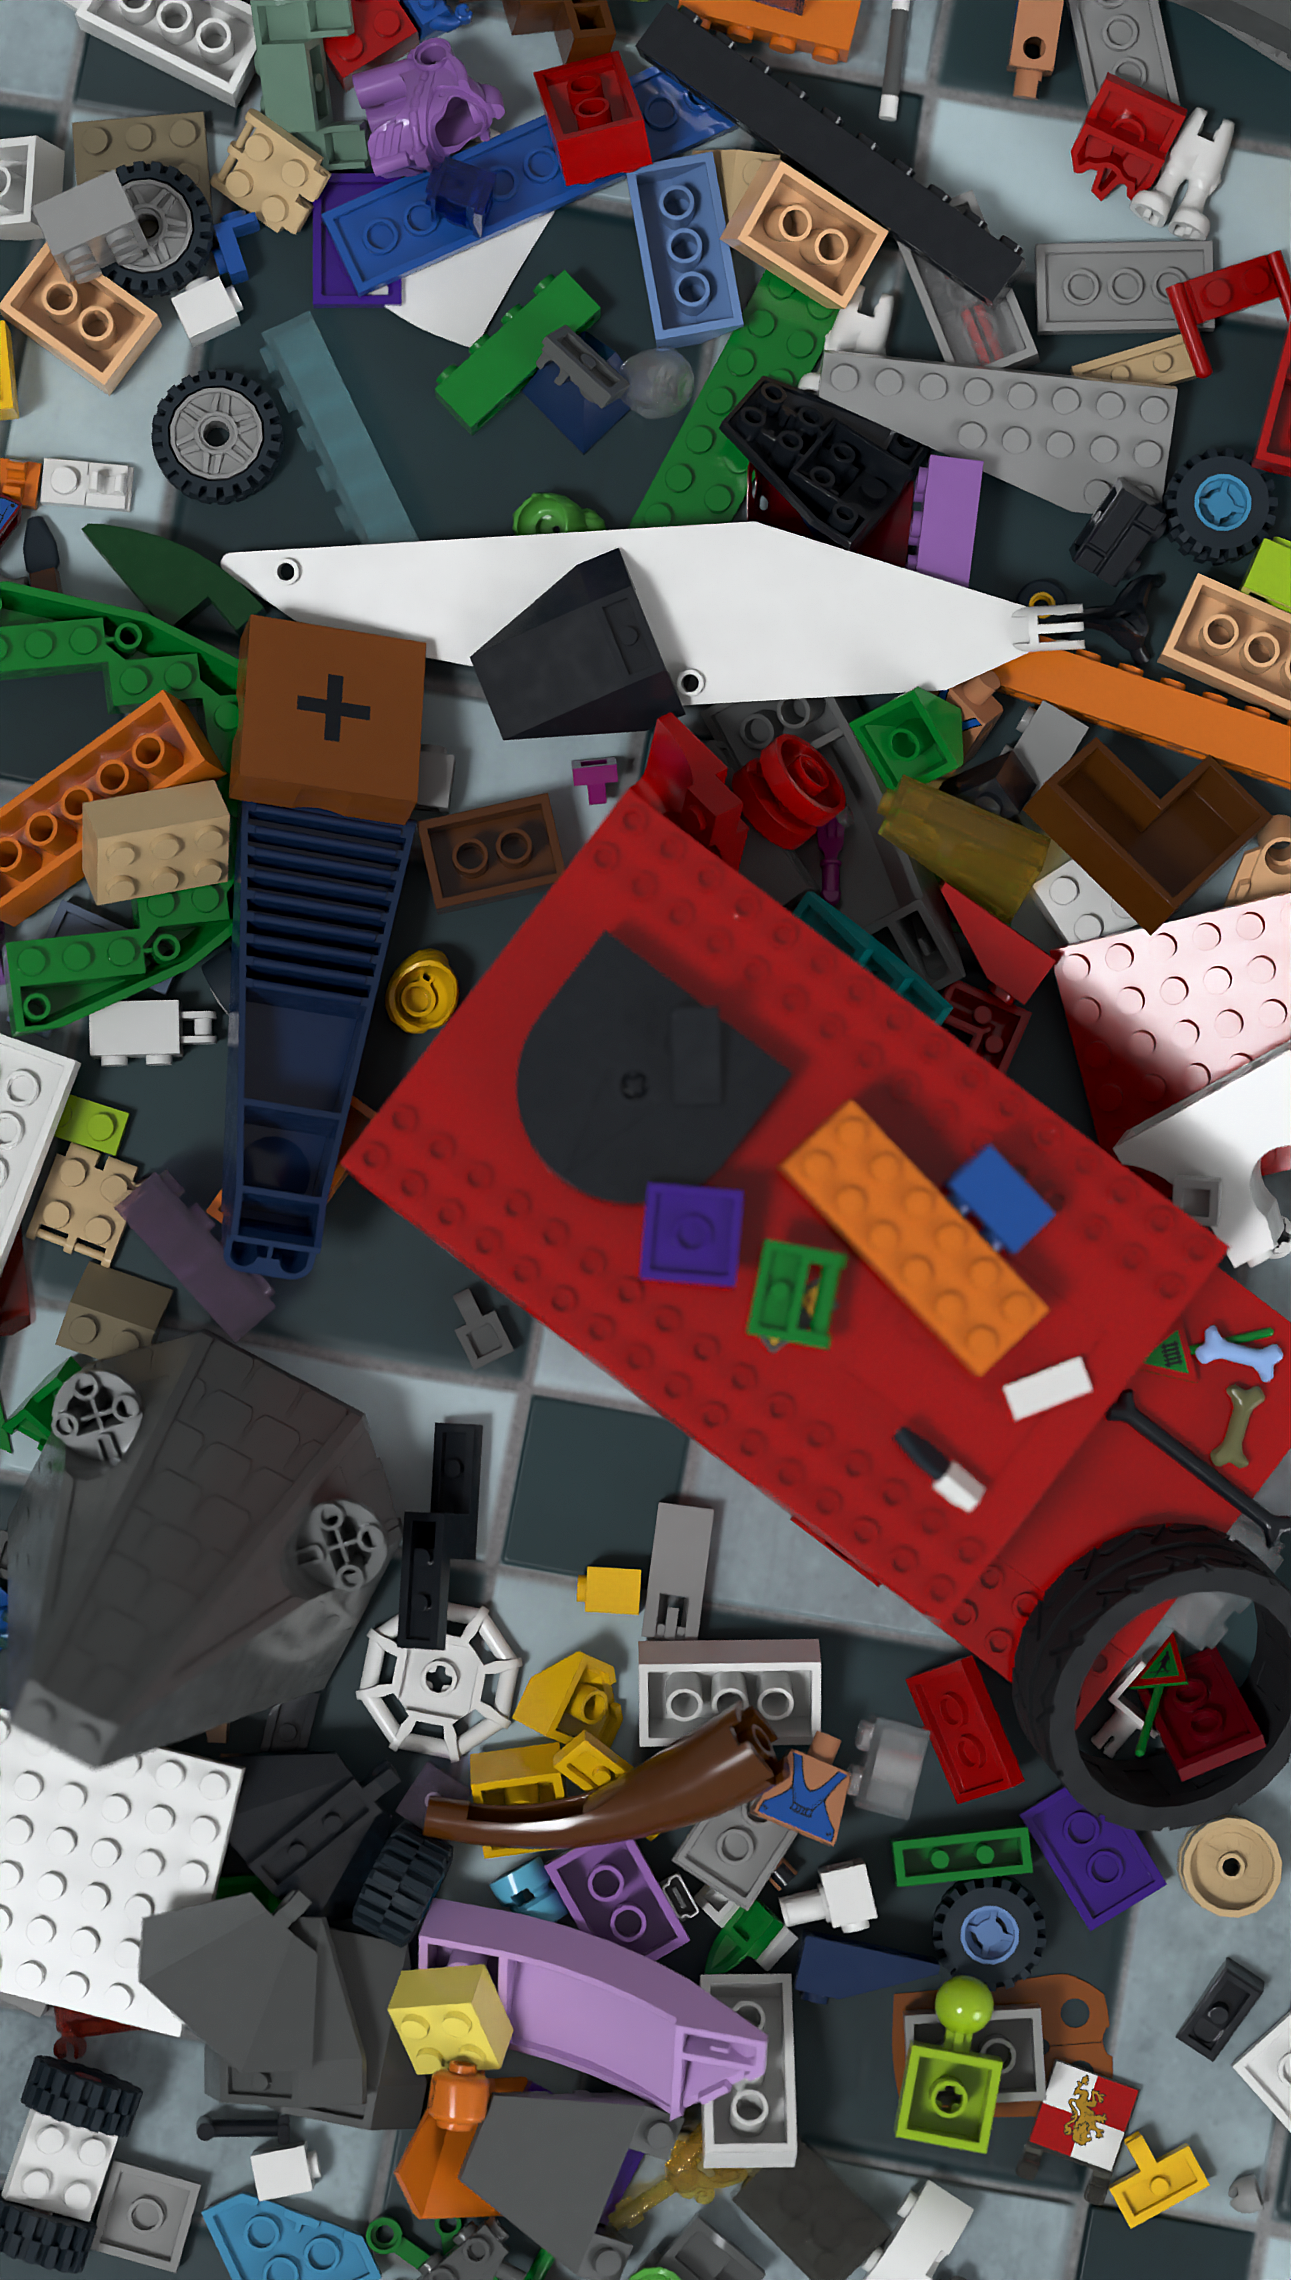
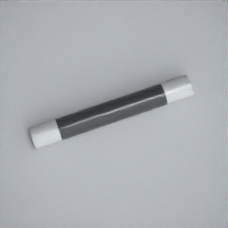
[879,0,910,121]

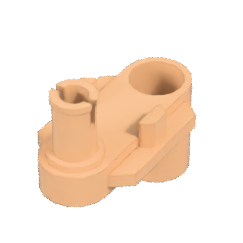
[1222,814,1291,907]

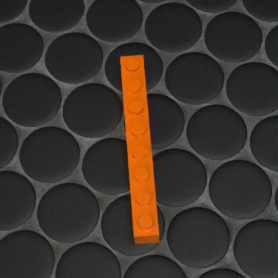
[991,635,1291,790]

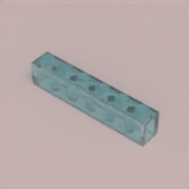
[258,311,419,545]

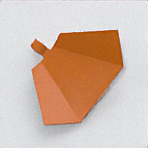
[394,2070,529,2219]

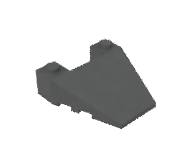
[457,2089,685,2280]

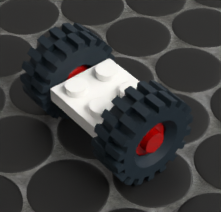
[0,2055,143,2274]

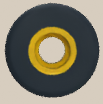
[1015,580,1068,634]

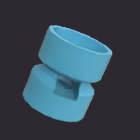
[489,1856,569,1922]

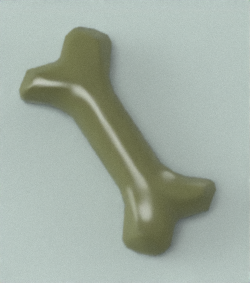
[1210,1384,1265,1468]

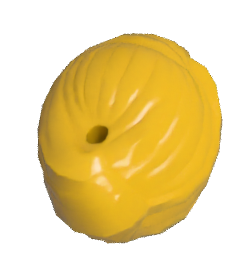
[385,948,460,1034]

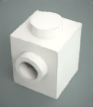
[171,276,243,348]

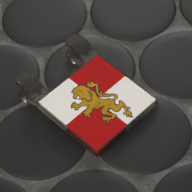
[1015,2059,1141,2205]

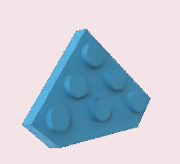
[201,2191,383,2280]

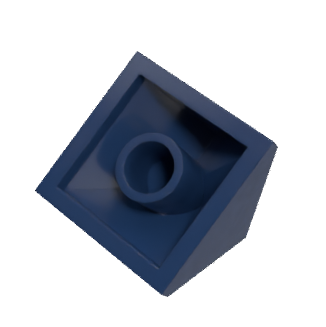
[522,331,647,456]

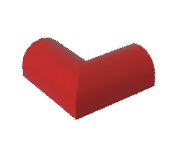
[941,980,1032,1075]

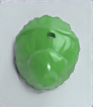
[512,492,607,536]

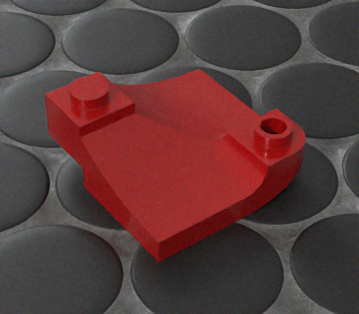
[629,712,749,872]

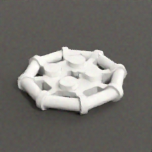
[355,1602,523,1763]

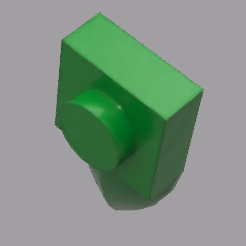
[704,1898,784,1975]

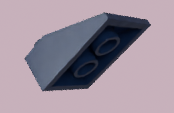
[792,1928,940,2005]

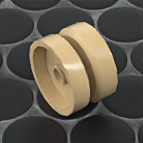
[1176,1814,1282,1918]

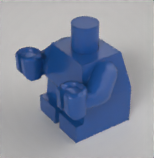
[399,0,473,43]

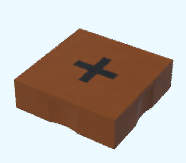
[229,614,426,825]

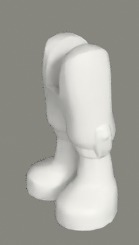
[1129,107,1235,241]
[797,284,894,395]

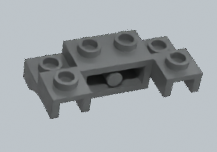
[637,2213,766,2280]

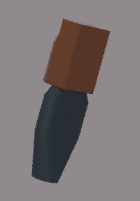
[23,516,63,594]

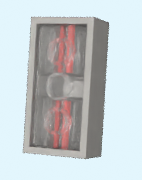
[896,190,1040,370]

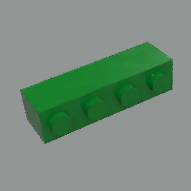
[434,269,601,436]

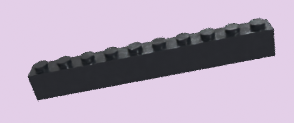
[635,3,1026,311]

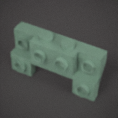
[250,0,371,171]

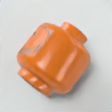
[427,2060,490,2132]

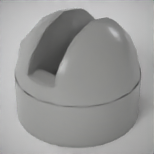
[1228,2174,1264,2213]

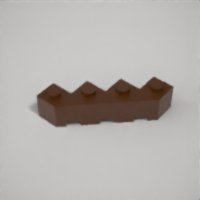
[458,0,616,65]

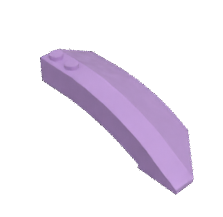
[419,1898,768,2121]

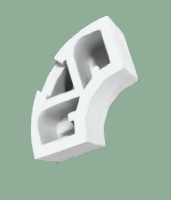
[861,2179,974,2280]

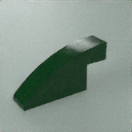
[81,523,267,637]

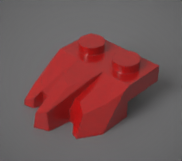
[1071,72,1188,201]

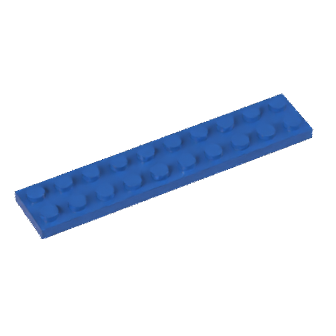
[321,66,739,298]

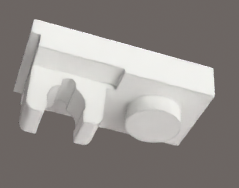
[40,458,134,512]

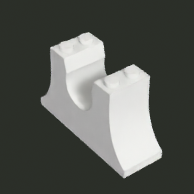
[1113,1040,1291,1268]

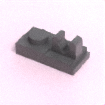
[536,324,631,409]

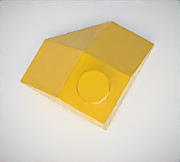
[512,1651,623,1748]

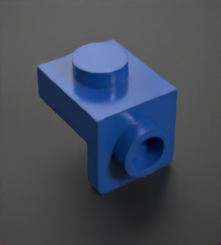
[212,210,260,285]

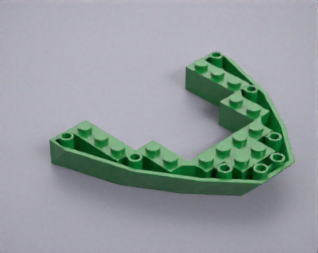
[0,581,239,1038]

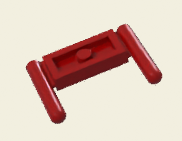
[1165,250,1291,379]

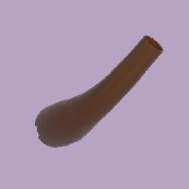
[423,1700,790,1849]

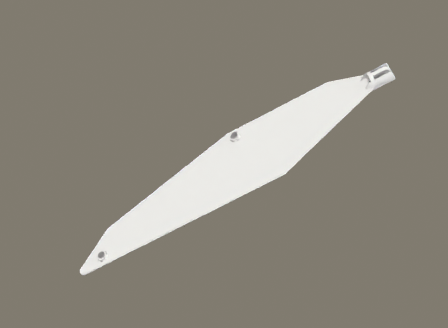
[221,521,1085,705]

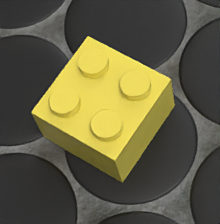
[387,1964,514,2075]

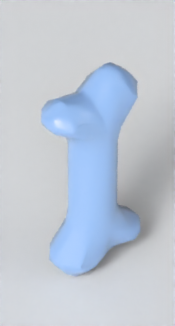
[1195,1325,1283,1383]

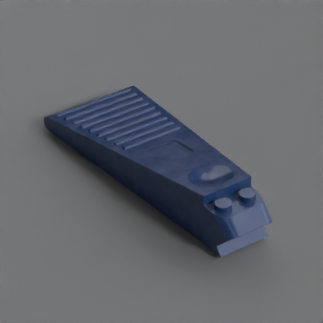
[221,800,417,1279]

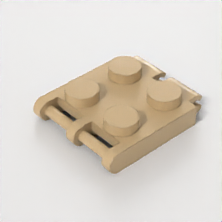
[210,108,331,234]
[26,1142,142,1269]

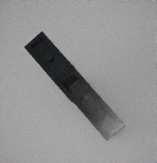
[397,1423,483,1650]

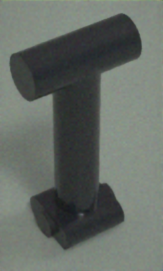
[196,2112,290,2145]

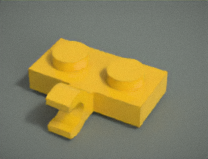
[1107,2130,1210,2229]

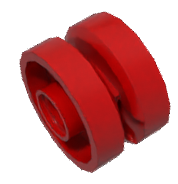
[732,733,846,850]

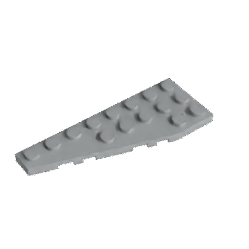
[818,349,1178,514]

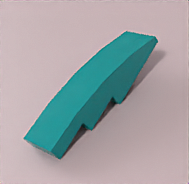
[792,891,954,1026]

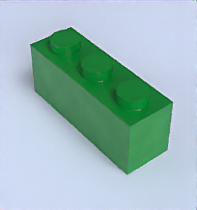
[890,1824,1033,1887]

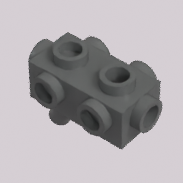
[417,2216,527,2280]

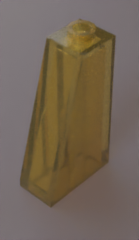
[877,775,1051,924]

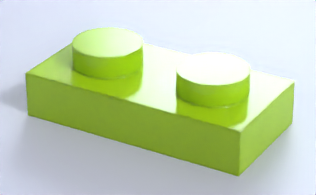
[54,1094,131,1157]

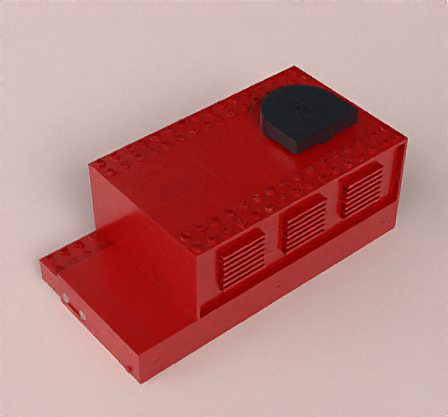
[340,789,1291,1730]

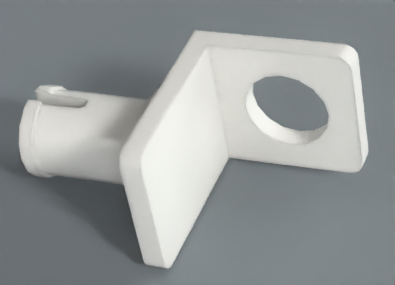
[1091,1654,1158,1758]

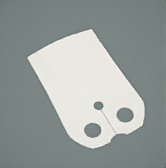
[367,128,555,348]

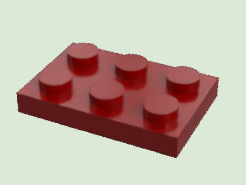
[905,1655,1025,1804]

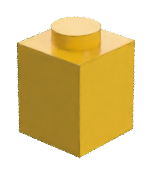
[576,1566,641,1615]

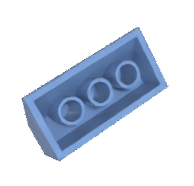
[626,151,744,351]

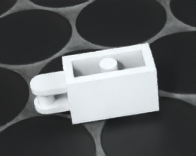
[89,1000,217,1067]

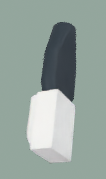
[893,1425,985,1512]

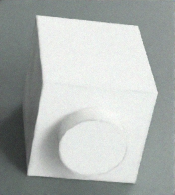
[250,2140,321,2201]

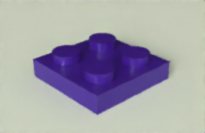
[639,1182,744,1287]

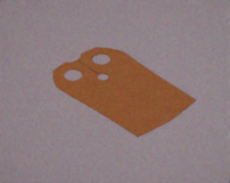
[892,1974,1113,2117]

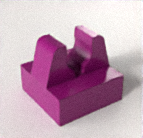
[571,757,618,805]

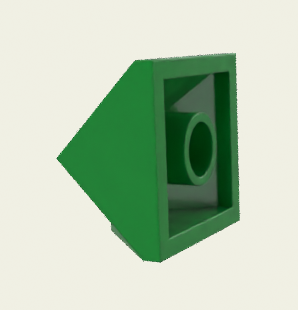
[849,686,964,800]

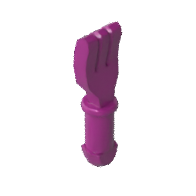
[817,815,844,907]

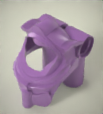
[352,37,505,179]

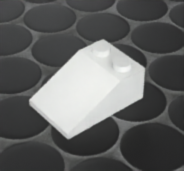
[0,135,65,241]

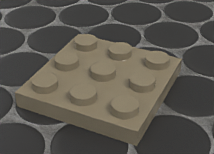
[72,112,216,246]

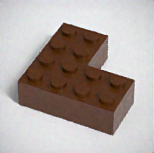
[1022,737,1273,936]

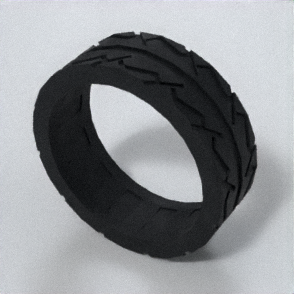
[1012,1523,1291,1831]

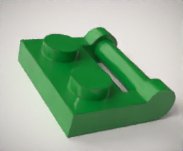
[745,1239,848,1350]

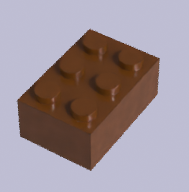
[417,793,565,915]

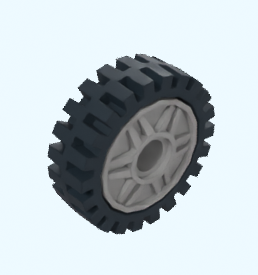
[101,161,214,298]
[151,369,284,505]

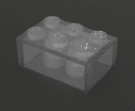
[847,1712,931,1820]

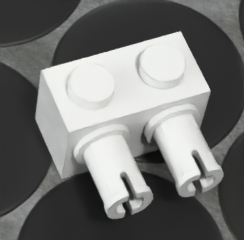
[778,1858,878,1933]

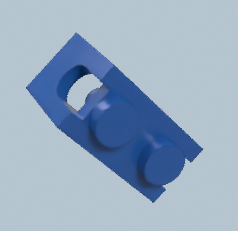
[942,1144,1056,1254]

